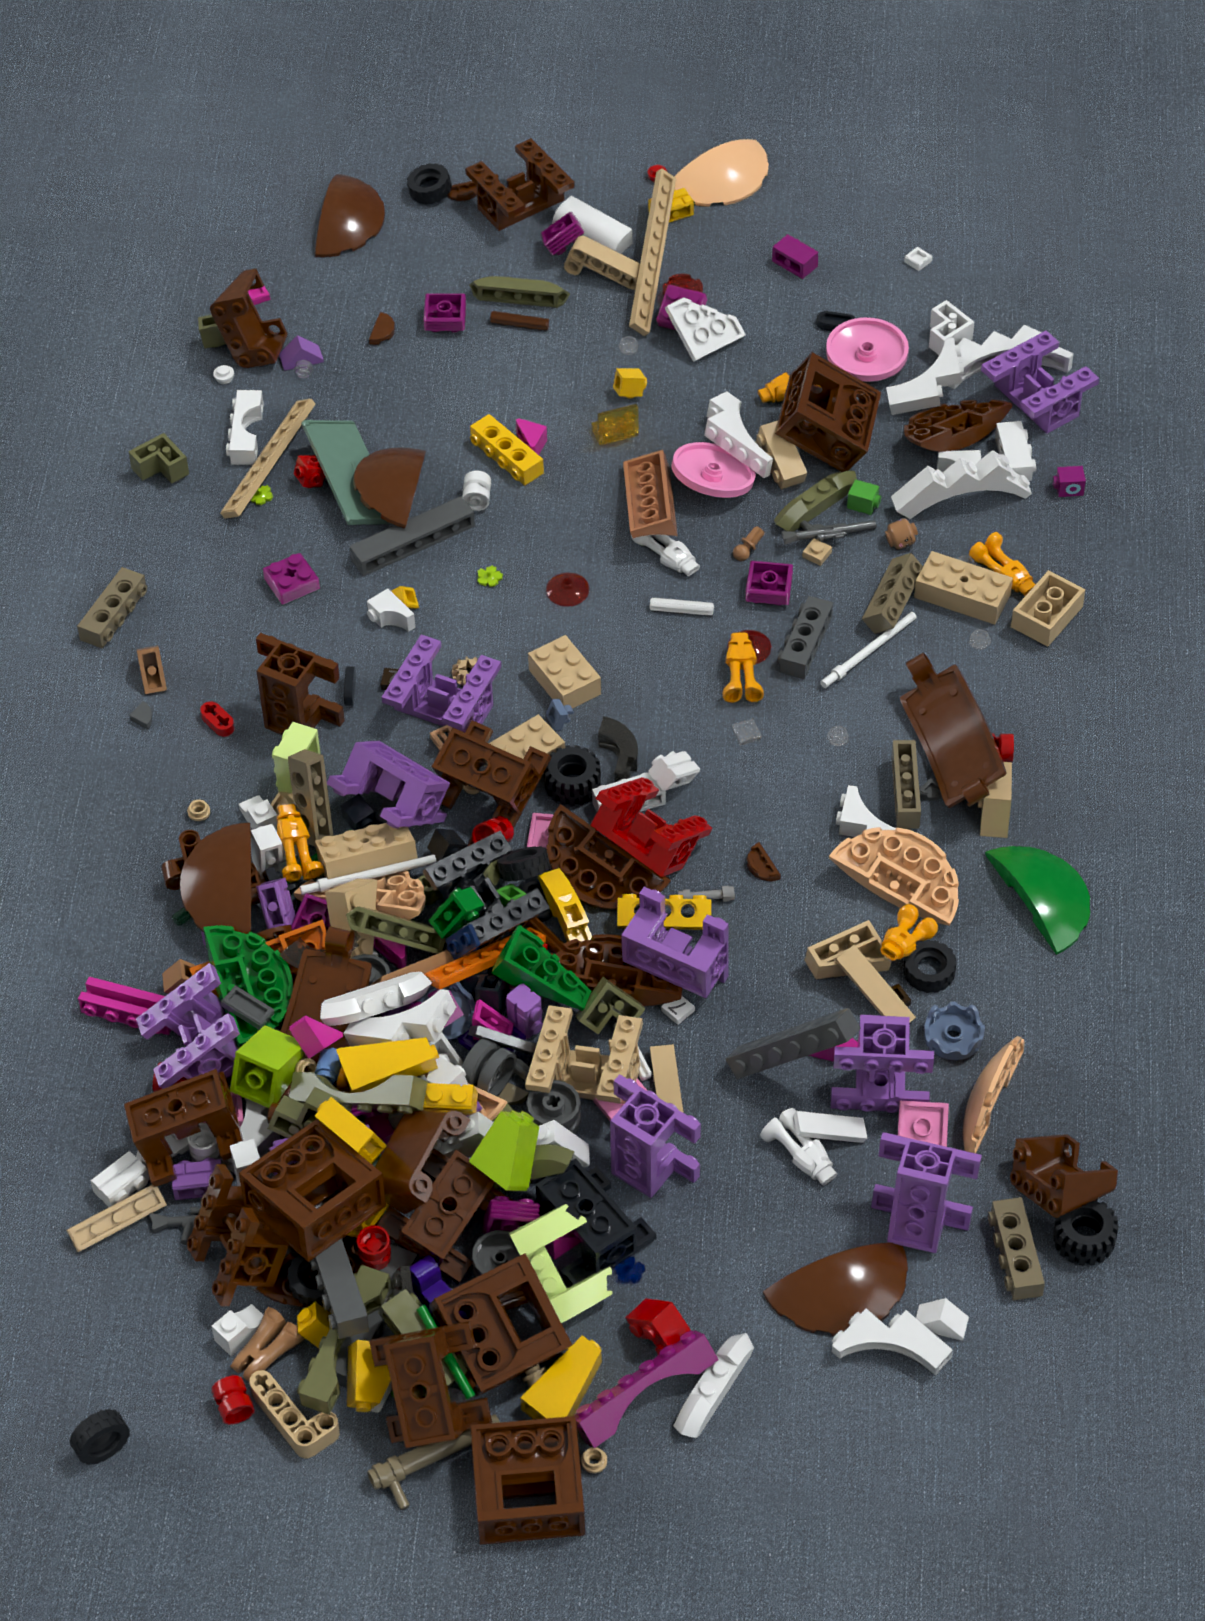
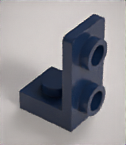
[445,924,480,960]

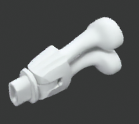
[631,535,700,576]
[760,1108,838,1186]

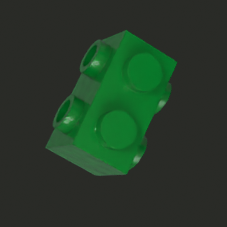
[428,887,484,939]

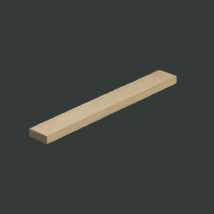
[220,399,315,519]

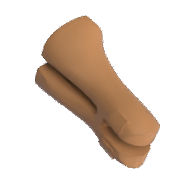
[230,1307,305,1383]

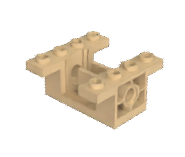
[525,1005,643,1104]

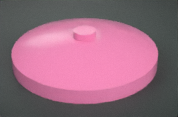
[826,318,909,381]
[671,442,755,498]

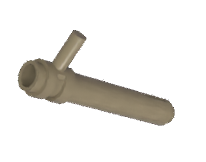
[367,1414,500,1510]

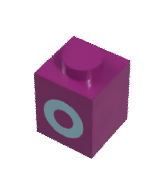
[1053,466,1086,497]

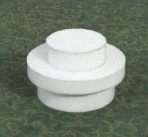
[213,365,234,384]

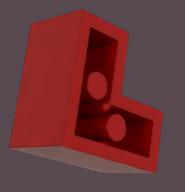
[625,1298,691,1355]

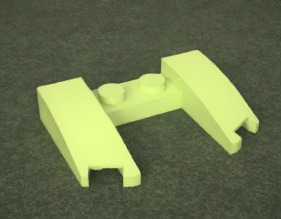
[509,1204,612,1323]

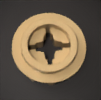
[452,656,477,686]

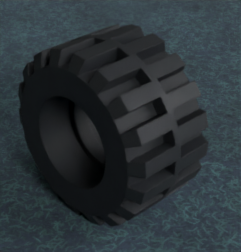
[544,745,601,806]
[1053,1199,1119,1266]

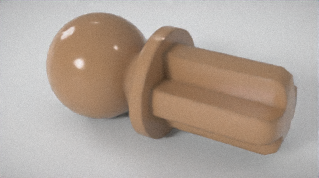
[733,527,764,561]

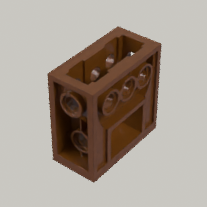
[775,352,881,472]
[239,1119,386,1262]
[429,1253,572,1398]
[471,1416,585,1545]

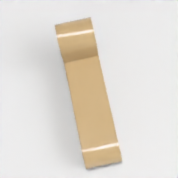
[564,236,640,290]
[250,1370,340,1458]

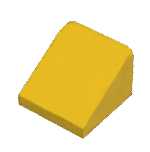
[391,586,419,609]

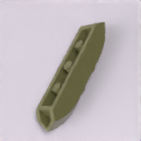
[469,276,570,308]
[774,471,857,532]
[346,906,450,954]
[493,1144,575,1188]

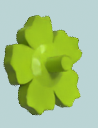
[250,485,273,505]
[477,565,503,587]

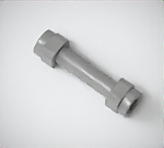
[678,885,735,902]

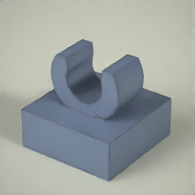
[545,699,574,731]

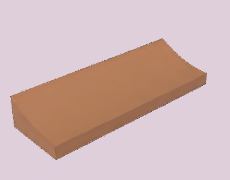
[623,450,678,538]

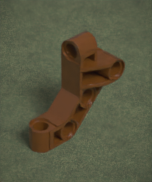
[161,830,262,905]

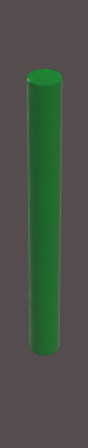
[416,1305,475,1400]

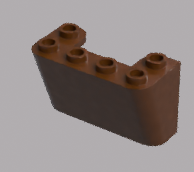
[210,268,288,368]
[1010,1134,1118,1218]

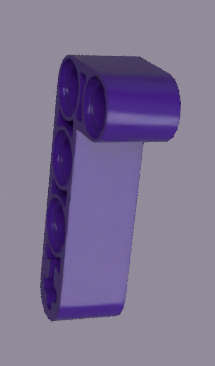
[407,1255,480,1343]

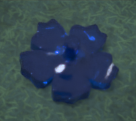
[615,1256,646,1284]

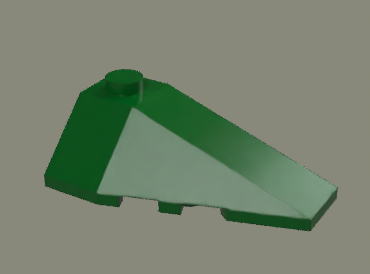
[491,925,591,1011]

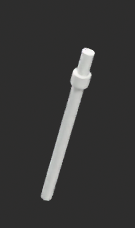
[820,612,917,688]
[300,855,436,895]

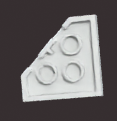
[665,298,746,362]

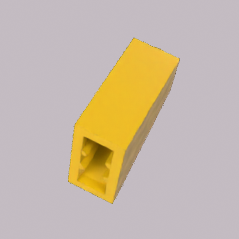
[315,1097,387,1164]
[347,1340,391,1412]

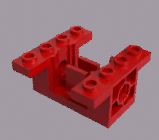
[590,777,713,877]

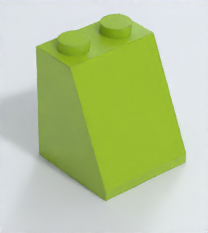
[230,1025,305,1108]
[469,1110,539,1191]

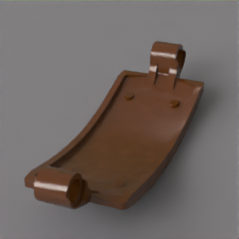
[900,652,1007,808]
[267,926,372,1124]

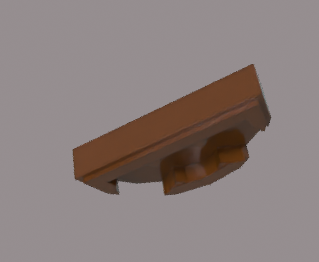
[447,181,477,201]
[369,312,395,345]
[747,842,781,881]
[256,925,292,942]

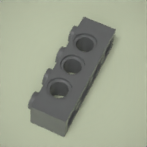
[777,596,833,679]

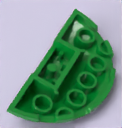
[985,846,1090,955]
[203,925,293,1046]

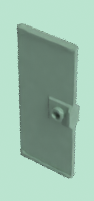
[301,420,391,525]

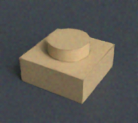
[802,538,832,566]

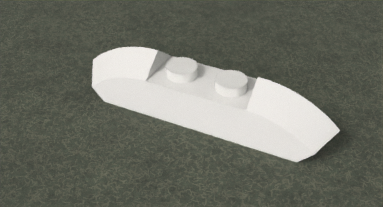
[320,972,432,1026]
[674,1333,754,1438]

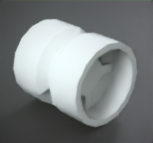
[462,471,491,511]
[187,1123,221,1162]

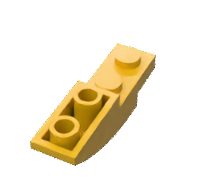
[537,868,592,942]

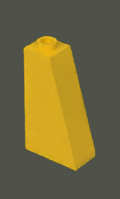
[336,1037,439,1093]
[520,1335,602,1420]

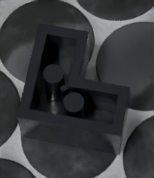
[459,966,509,1013]

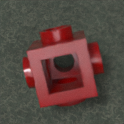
[293,455,326,488]

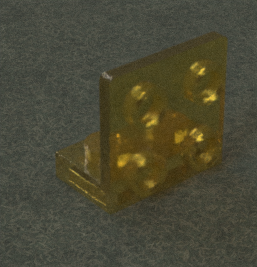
[591,404,639,445]

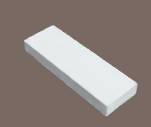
[794,1111,867,1143]

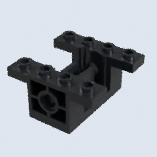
[422,831,550,949]
[536,1158,656,1286]

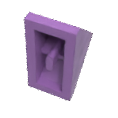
[279,335,324,371]

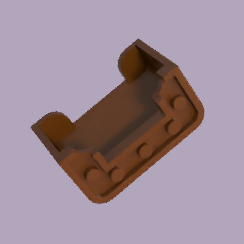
[375,1109,471,1215]

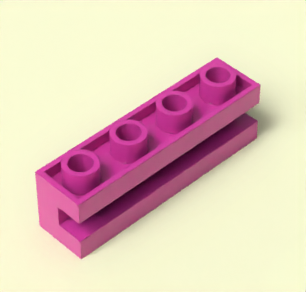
[78,977,171,1035]

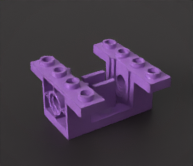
[981,331,1099,433]
[382,635,501,733]
[327,741,450,829]
[621,887,729,998]
[136,963,240,1089]
[831,1015,934,1113]
[610,1074,701,1198]
[871,1132,982,1253]

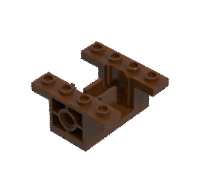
[465,138,575,231]
[256,632,345,735]
[432,720,552,829]
[124,1069,244,1188]
[377,1148,513,1284]
[187,1164,289,1306]
[369,1321,493,1448]

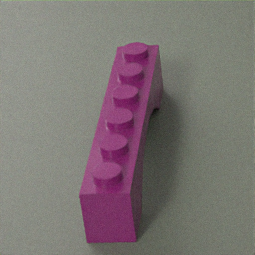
[573,1330,719,1448]

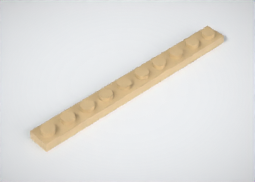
[629,168,676,336]

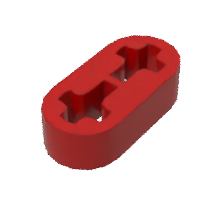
[200,701,235,737]

